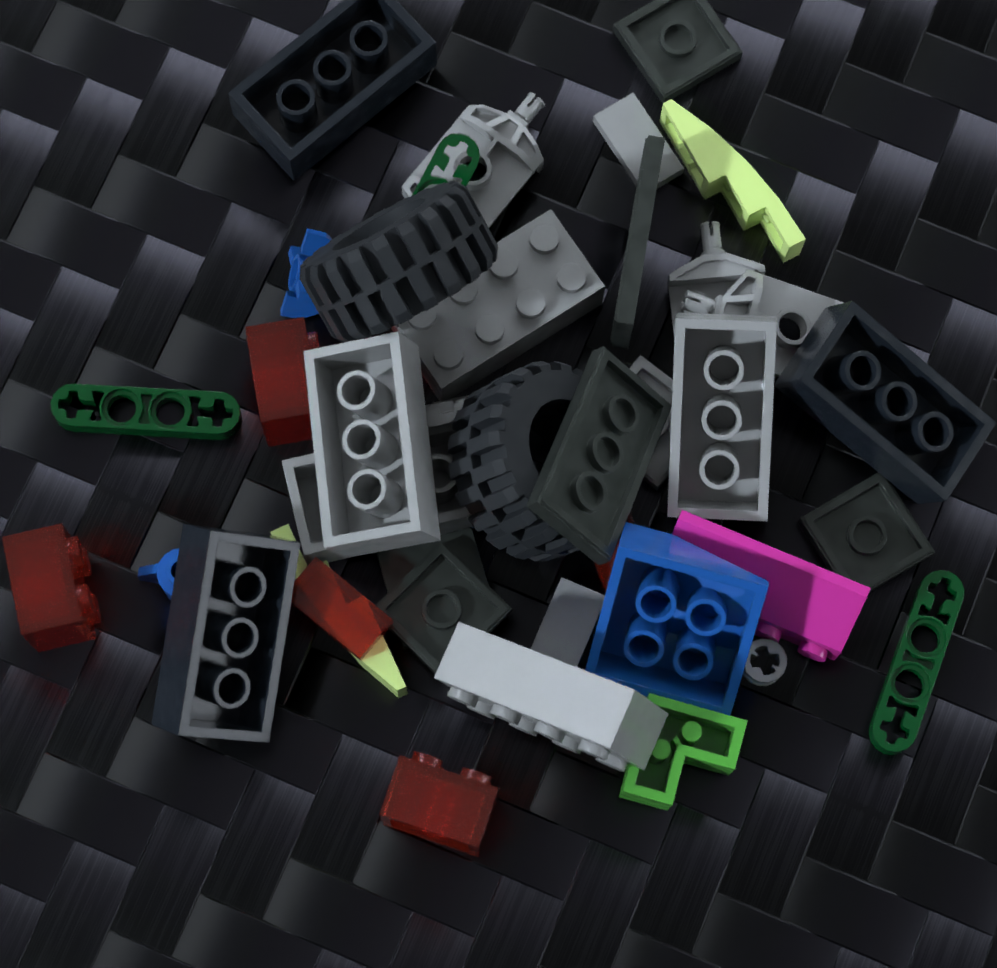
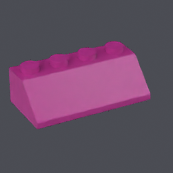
[672,510,871,662]

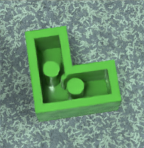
[619,693,748,811]

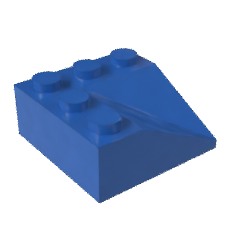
[585,522,769,715]

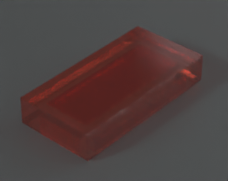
[291,557,393,661]

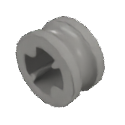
[743,639,787,686]

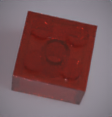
[245,317,320,447]
[2,523,102,652]
[380,751,498,857]

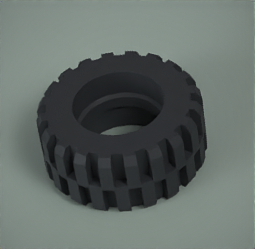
[300,181,498,342]
[447,361,637,562]

